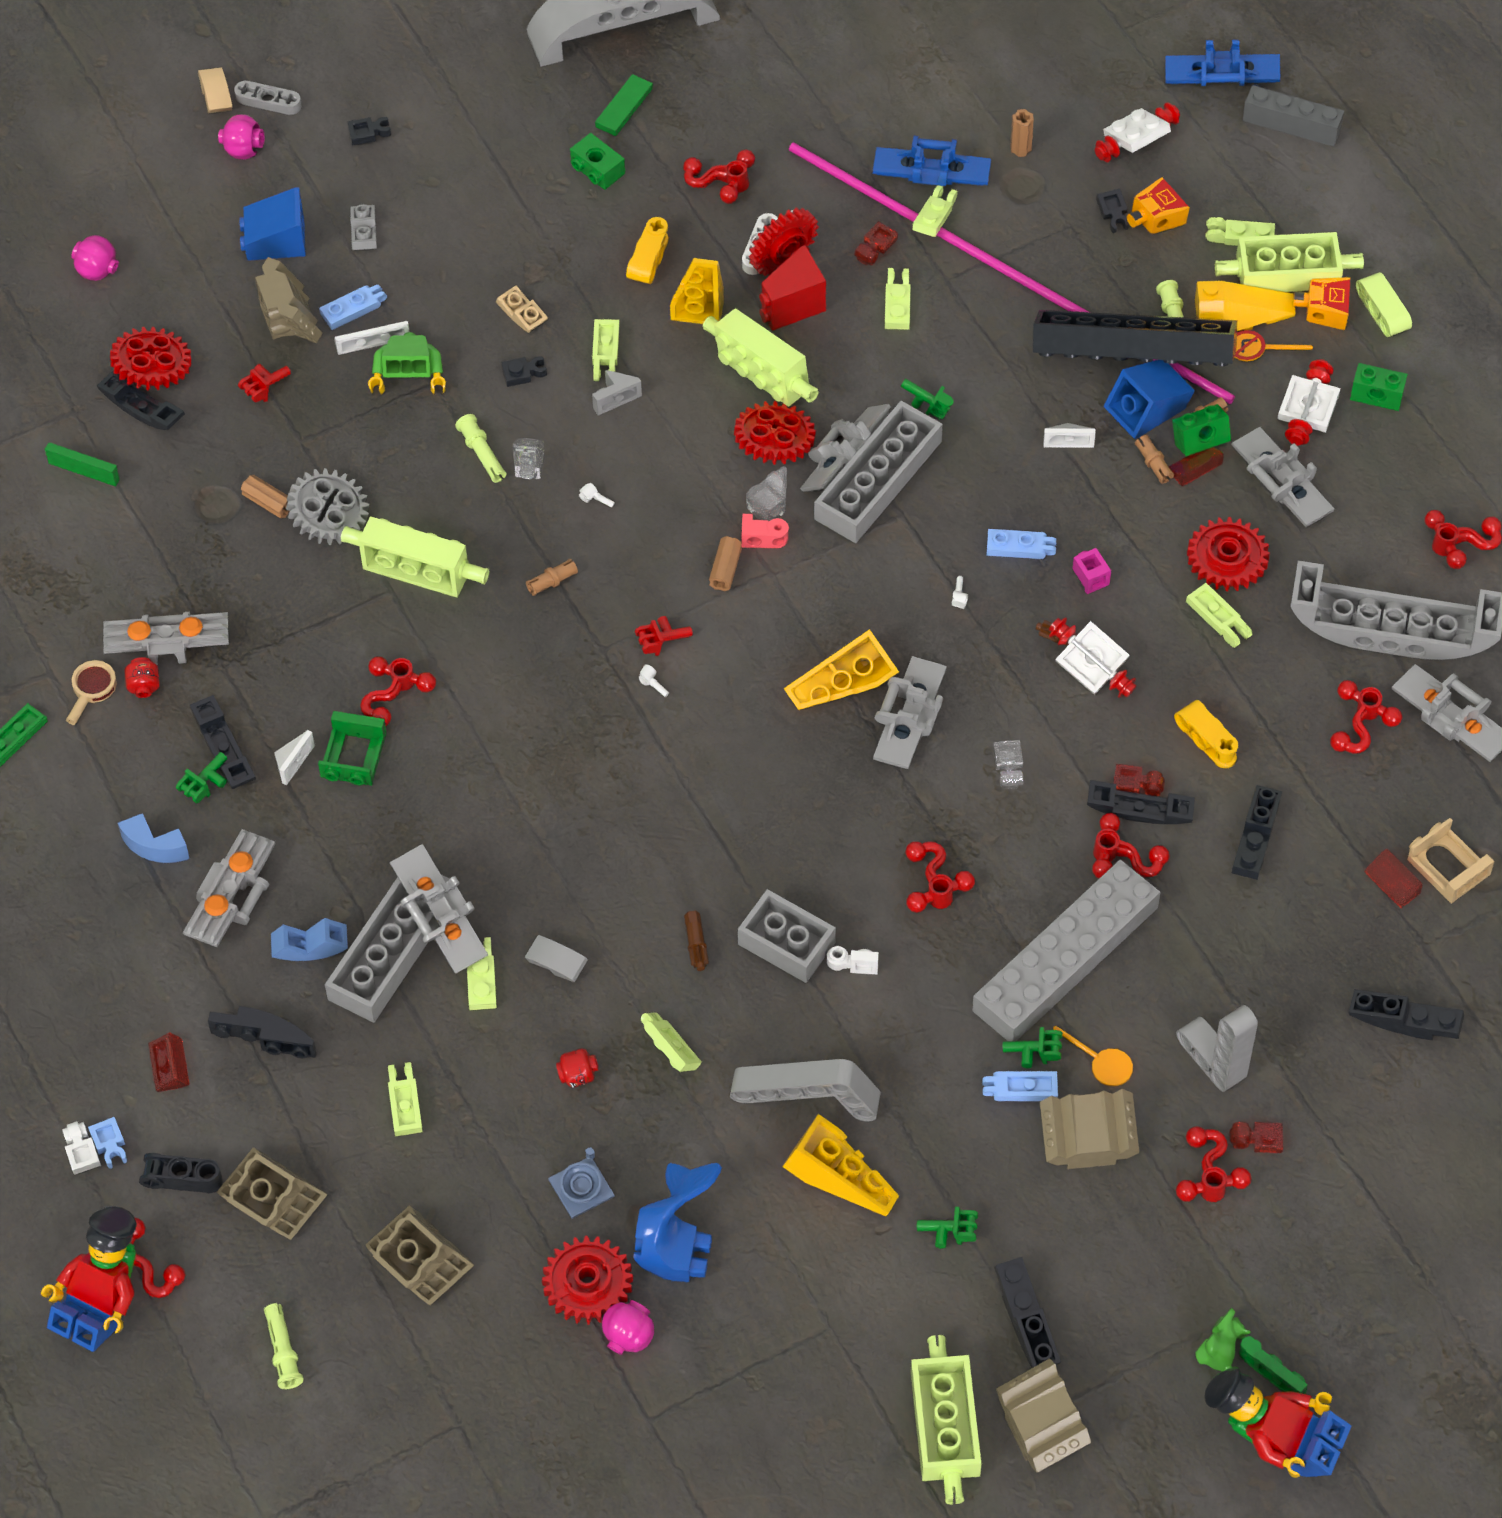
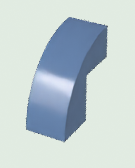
[118,813,190,863]
[271,918,348,961]

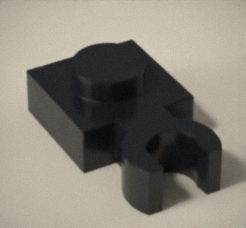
[347,117,391,146]
[1096,188,1129,233]
[501,356,547,387]

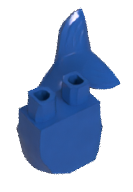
[634,1163,722,1282]

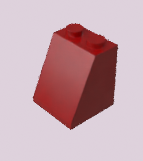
[759,246,826,331]

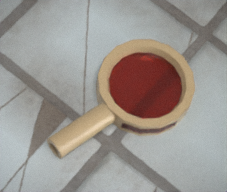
[66,660,117,725]

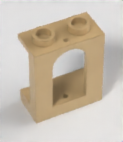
[1407,818,1494,904]

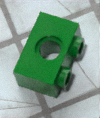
[570,133,625,190]
[1350,363,1408,411]
[1172,404,1231,456]

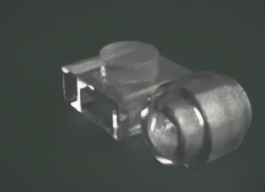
[993,740,1023,789]

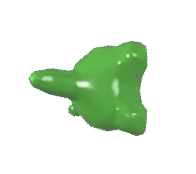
[1196,1308,1251,1371]

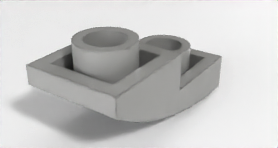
[350,204,377,250]
[525,935,588,982]

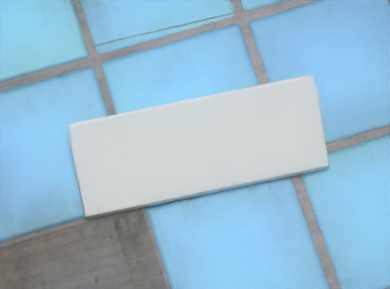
[334,321,409,355]

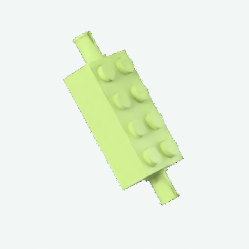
[1215,232,1364,292]
[703,308,818,407]
[341,516,489,598]
[911,1335,981,1505]

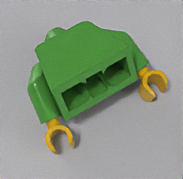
[368,332,446,394]

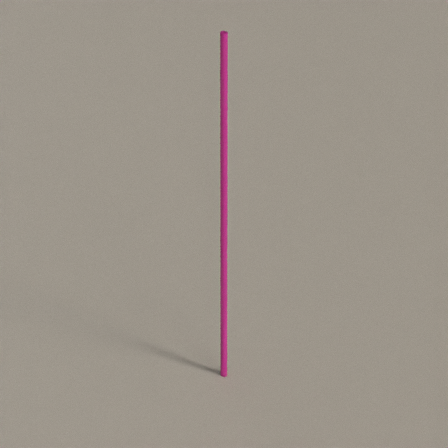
[789,142,1235,404]

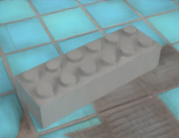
[814,401,943,543]
[325,875,450,1023]

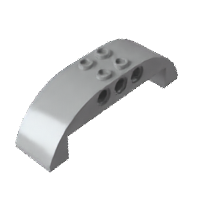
[527,0,720,67]
[1291,561,1502,660]

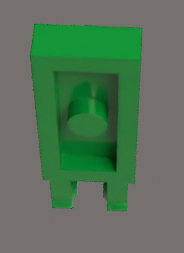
[1239,1336,1308,1394]

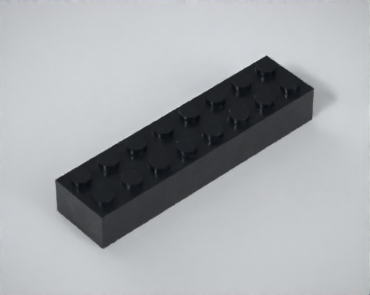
[1033,310,1238,366]

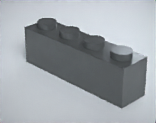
[1243,84,1344,146]

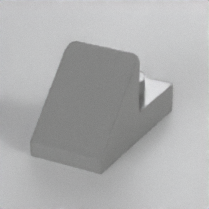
[592,370,642,416]

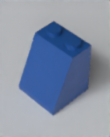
[239,187,306,261]
[1103,360,1195,439]

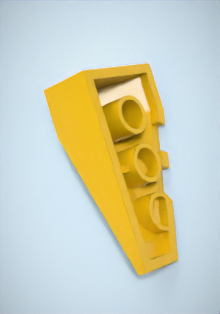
[670,258,724,324]
[1195,281,1296,331]
[784,629,899,710]
[783,1114,899,1216]

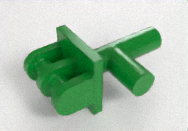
[900,378,953,419]
[176,752,228,804]
[1003,1027,1062,1068]
[917,1207,978,1249]

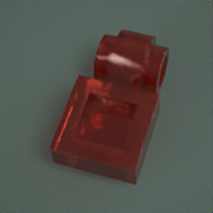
[854,221,898,266]
[1113,764,1165,797]
[1229,1122,1283,1153]

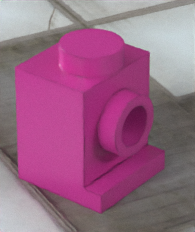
[1073,548,1111,594]

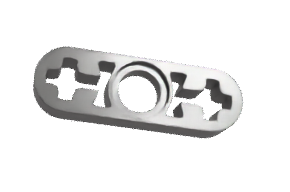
[234,81,302,115]

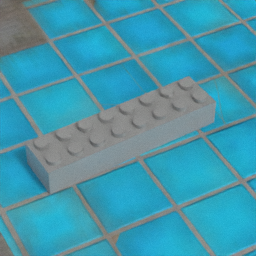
[972,860,1160,1041]

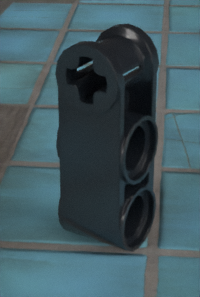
[139,1153,223,1193]

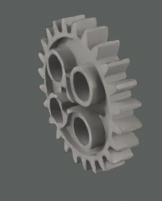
[286,468,369,545]

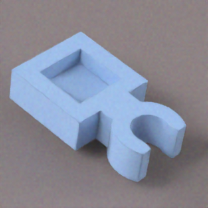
[88,1117,127,1169]

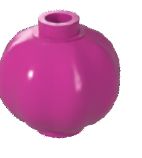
[218,114,265,160]
[72,235,119,281]
[602,1300,654,1355]

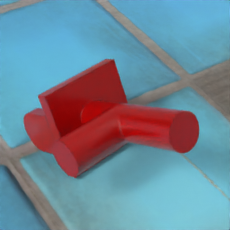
[238,364,291,402]
[635,616,693,656]

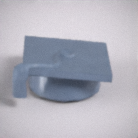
[548,1147,615,1219]

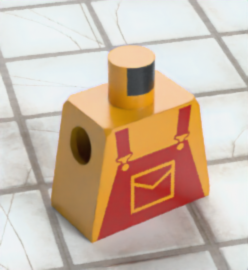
[1127,177,1190,234]
[1293,277,1350,330]

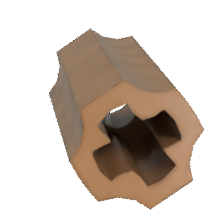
[1010,109,1034,157]
[241,475,290,518]
[709,536,742,591]

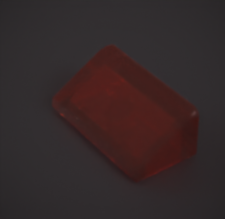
[1169,447,1224,486]
[1364,849,1423,908]
[148,1032,189,1092]

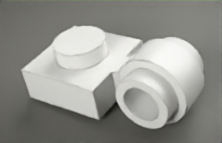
[827,946,879,975]
[62,1121,101,1175]

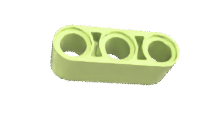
[1356,272,1412,337]

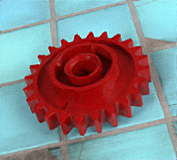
[749,208,819,276]
[1187,517,1270,592]
[542,1236,633,1325]

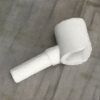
[579,483,615,508]
[952,576,968,609]
[639,665,669,697]

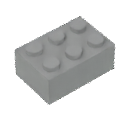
[738,889,836,983]

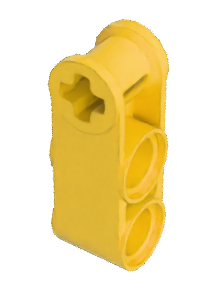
[626,217,669,284]
[1174,700,1238,768]

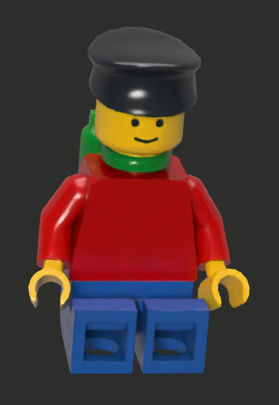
[41,1206,137,1352]
[1204,1367,1352,1478]

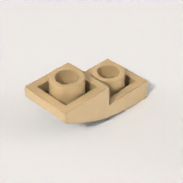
[198,68,232,113]
[496,286,548,333]

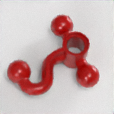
[683,149,755,204]
[1425,510,1502,569]
[360,656,436,726]
[1330,680,1402,754]
[1092,813,1170,879]
[905,841,975,913]
[1176,1126,1252,1202]
[130,1218,185,1298]

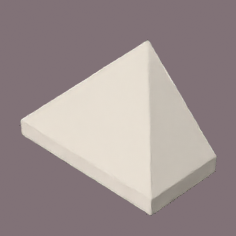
[1044,423,1095,448]
[274,730,315,785]

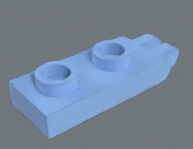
[319,285,387,330]
[987,529,1057,559]
[982,1071,1058,1101]

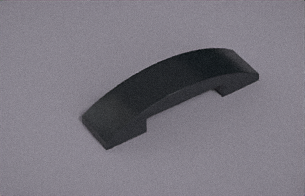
[97,370,185,430]
[190,695,256,789]
[1087,780,1195,824]

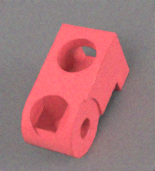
[741,514,789,548]

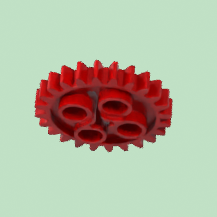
[110,327,191,390]
[734,401,816,465]

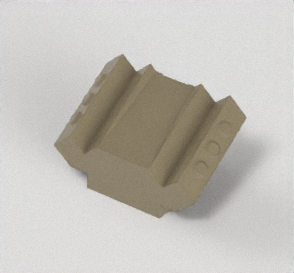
[255,257,323,343]
[1040,1089,1139,1169]
[217,1147,328,1240]
[365,1205,474,1305]
[996,1359,1091,1473]

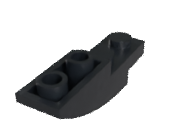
[1231,785,1282,880]
[1349,989,1464,1041]
[208,1006,316,1059]
[994,1257,1061,1368]

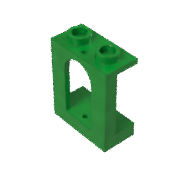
[318,711,387,786]

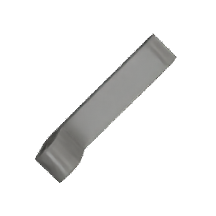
[1176,1005,1258,1092]
[730,1059,881,1121]

